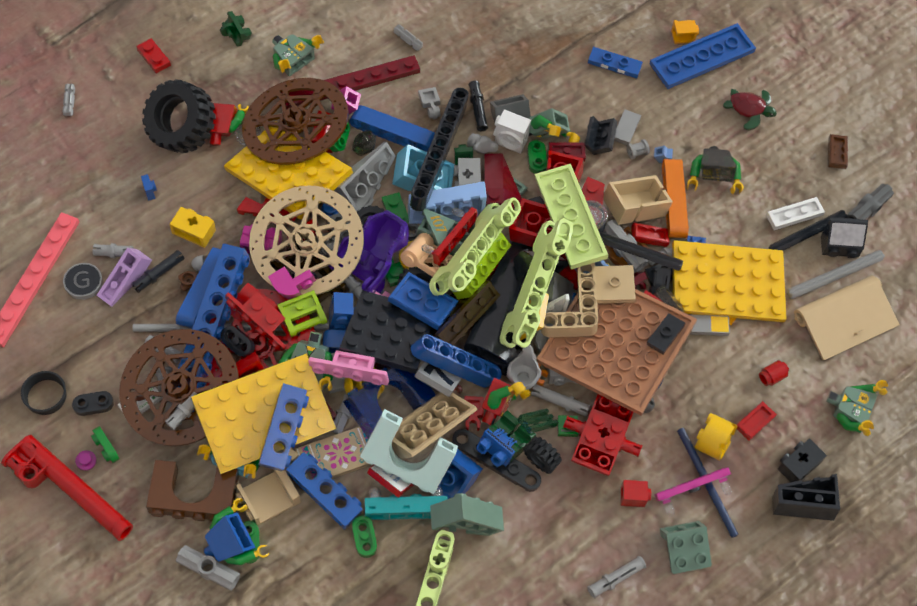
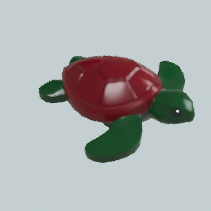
[723,89,777,130]

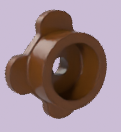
[178,271,197,291]

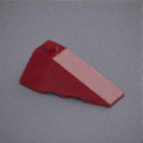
[484,153,522,210]

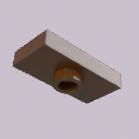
[828,134,848,169]

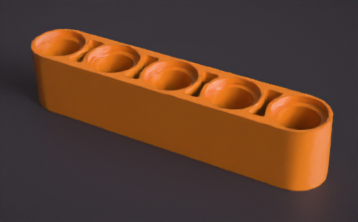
[662,159,689,238]

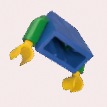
[204,498,270,565]

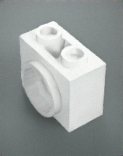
[493,110,531,154]

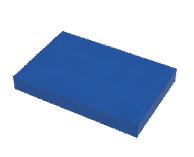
[388,272,458,330]

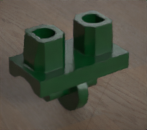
[220,11,252,47]

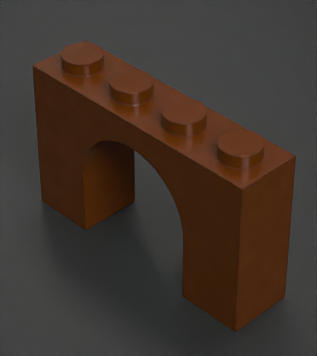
[146,460,239,521]

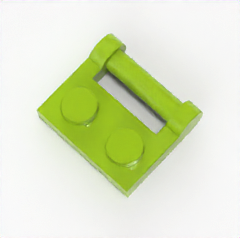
[278,290,328,337]

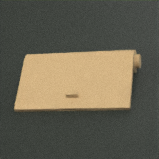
[794,275,900,361]

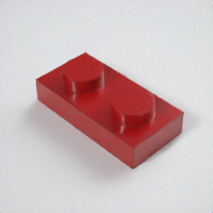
[136,38,171,74]

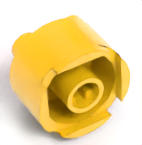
[695,413,737,461]

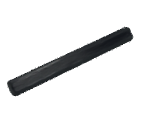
[769,210,847,251]
[599,231,683,271]

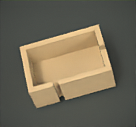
[603,175,673,225]

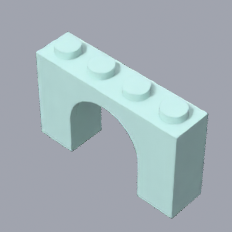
[360,409,458,494]

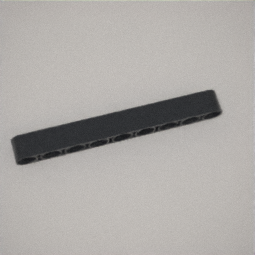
[410,88,469,211]

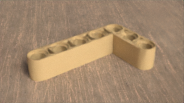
[541,263,598,337]

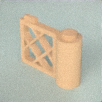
[401,233,453,277]

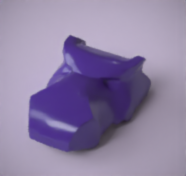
[328,210,409,294]

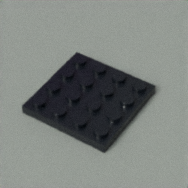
[339,290,432,374]

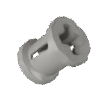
[627,139,650,160]

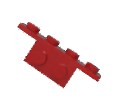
[225,291,287,352]

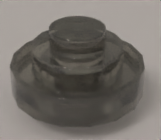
[352,130,376,156]

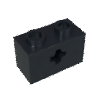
[778,438,827,482]

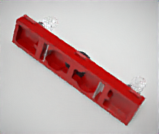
[421,207,477,266]

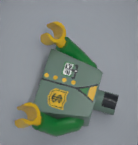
[272,35,324,77]
[528,108,580,142]
[278,332,333,391]
[826,380,888,436]

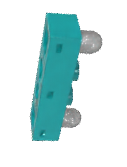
[365,486,448,520]

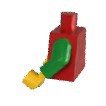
[210,103,249,146]
[482,378,531,425]

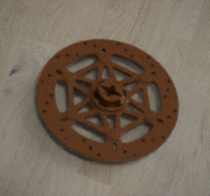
[242,78,349,165]
[119,329,239,446]

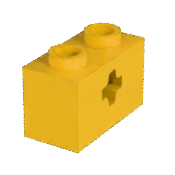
[169,207,216,248]

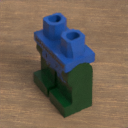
[476,410,537,467]

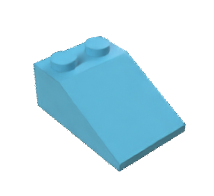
[392,144,455,191]

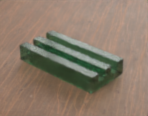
[517,408,559,434]

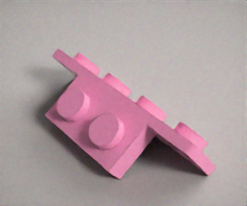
[308,350,389,385]

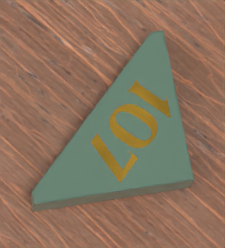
[422,209,455,246]

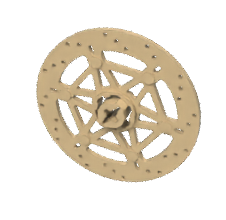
[249,186,364,295]

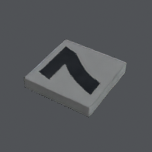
[415,362,462,397]

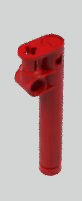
[1,435,133,541]

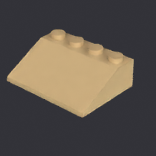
[392,392,477,459]

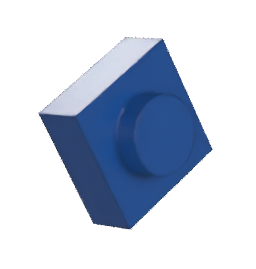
[141,174,157,201]

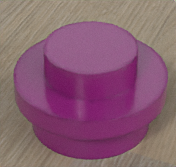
[75,450,97,471]

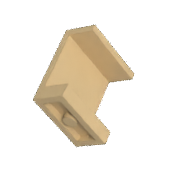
[235,469,301,525]

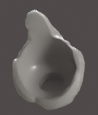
[507,344,541,390]

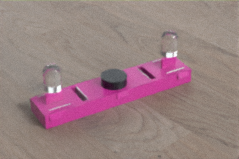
[654,467,732,517]

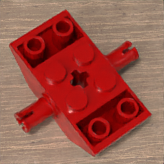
[563,394,643,476]

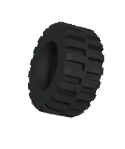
[142,79,216,153]

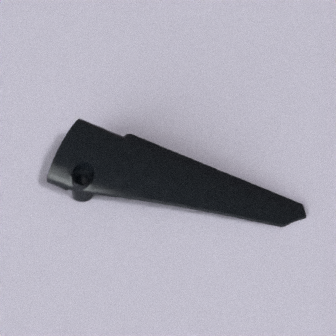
[464,196,545,377]

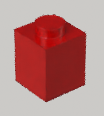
[621,480,651,507]

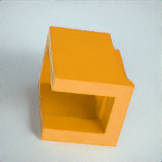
[671,20,699,44]

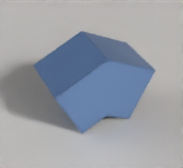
[654,145,673,163]

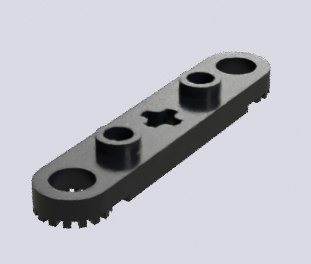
[452,429,541,492]

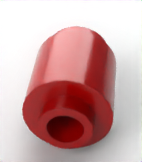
[759,360,789,386]

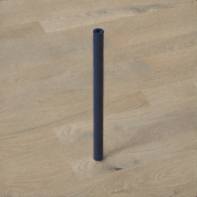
[677,428,739,538]

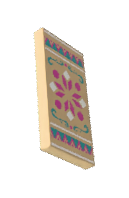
[295,423,374,480]

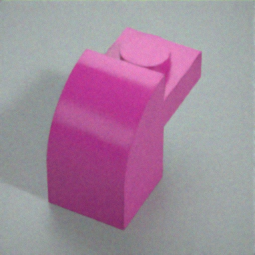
[268,266,316,299]

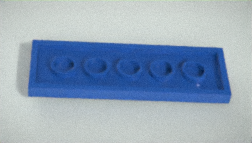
[649,23,756,90]

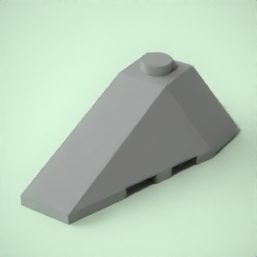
[334,142,396,212]

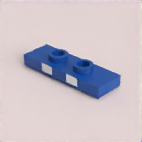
[588,47,643,78]

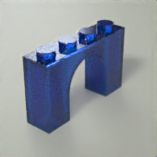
[343,367,436,439]

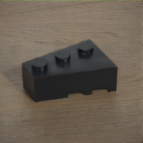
[772,474,840,521]

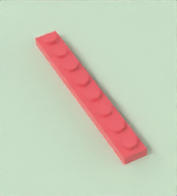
[0,212,80,347]

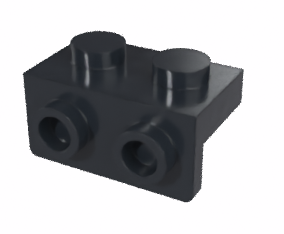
[585,116,617,155]

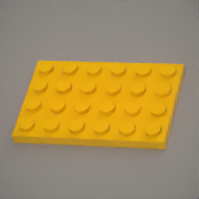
[224,121,353,220]
[672,240,786,322]
[191,353,336,475]

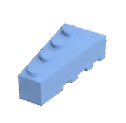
[408,181,487,224]

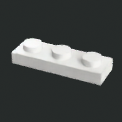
[766,197,825,230]

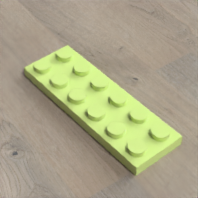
[535,164,608,269]

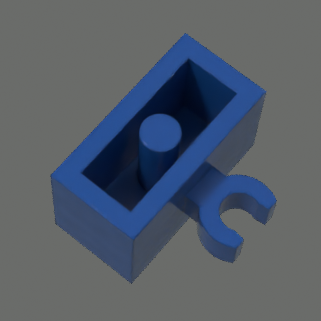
[329,292,355,330]

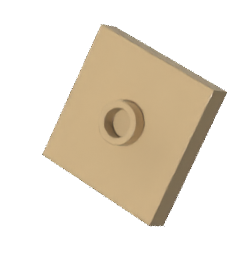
[595,265,636,304]

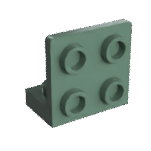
[660,521,712,574]

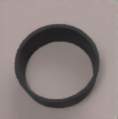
[21,371,66,415]

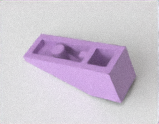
[97,247,152,306]

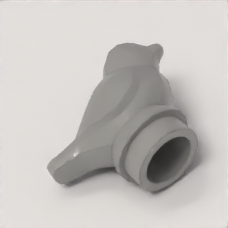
[467,133,499,154]

